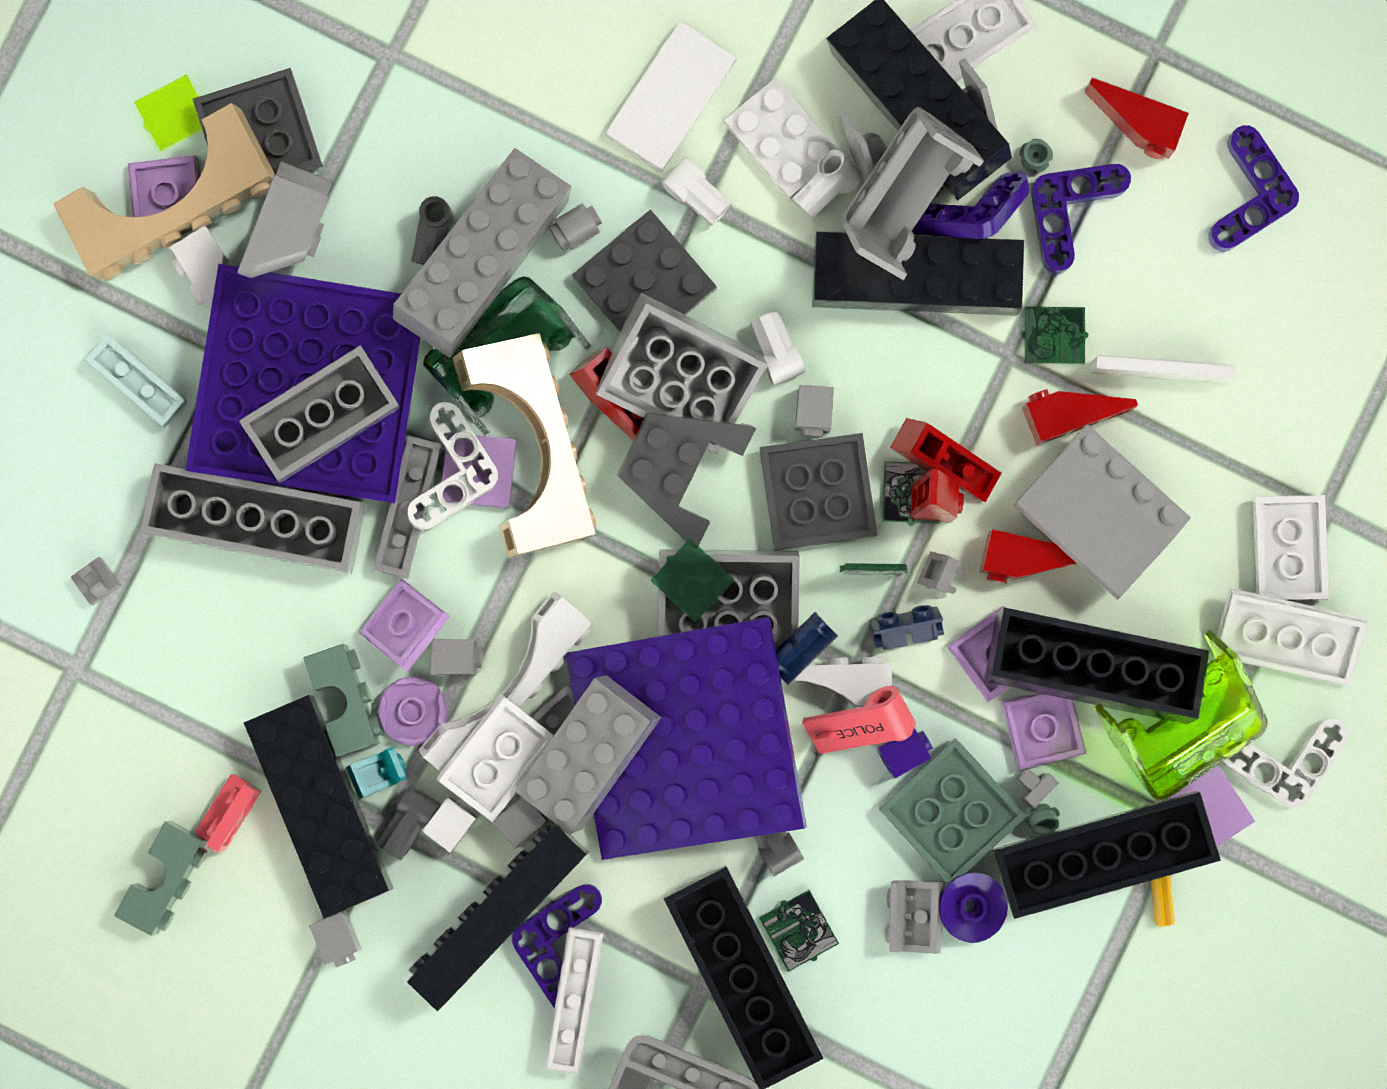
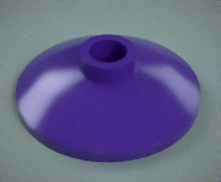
[939,872,1008,943]

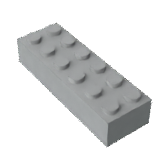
[393,148,571,358]
[140,463,366,574]

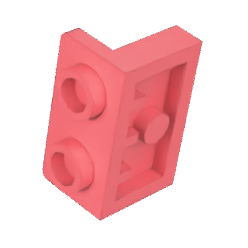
[196,774,262,852]

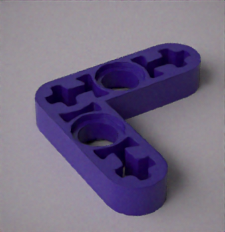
[1208,125,1299,252]
[1031,164,1131,274]
[912,171,1030,239]
[512,884,602,1009]

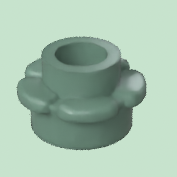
[1019,138,1053,172]
[1026,803,1060,835]

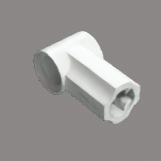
[792,150,861,219]
[661,158,732,226]
[751,311,806,385]

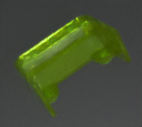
[1094,630,1268,800]

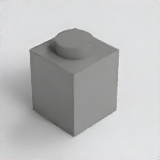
[795,385,834,438]
[431,639,483,675]
[492,797,549,849]
[309,910,362,968]

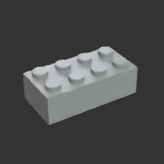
[239,345,399,483]
[515,675,662,834]

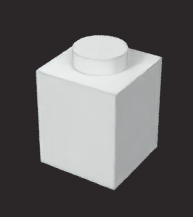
[422,797,478,852]

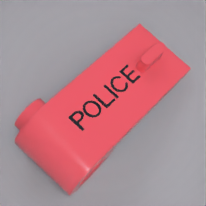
[802,686,916,754]

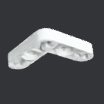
[408,402,498,530]
[1218,718,1349,808]

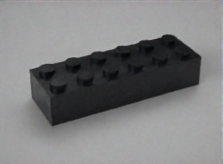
[826,0,1012,201]
[812,231,1024,316]
[984,607,1210,724]
[243,695,394,918]
[993,791,1221,919]
[407,824,589,1012]
[663,865,824,1089]

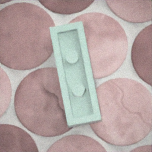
[84,334,187,428]

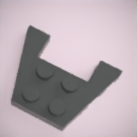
[617,412,756,550]

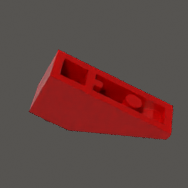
[1085,77,1189,159]
[569,347,644,440]
[1022,389,1139,446]
[890,418,1002,503]
[910,469,964,522]
[979,529,1077,584]

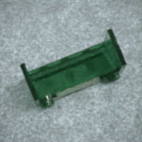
[423,276,591,436]

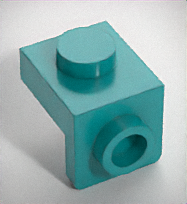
[346,747,406,799]

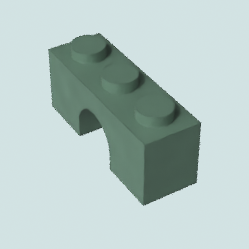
[303,644,383,757]
[114,821,208,936]

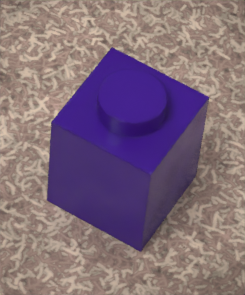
[875,728,933,779]

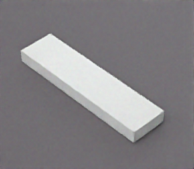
[1091,355,1236,383]
[544,927,604,1075]

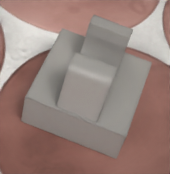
[917,551,964,594]
[71,557,122,606]
[1016,768,1059,808]

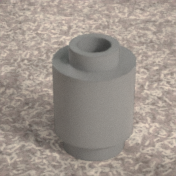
[549,203,602,251]

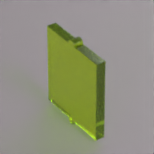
[134,74,202,152]

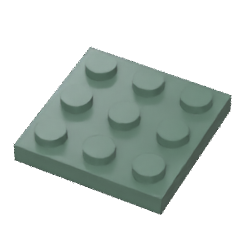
[878,738,1027,885]

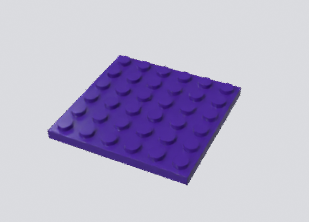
[185,264,421,504]
[565,617,807,860]

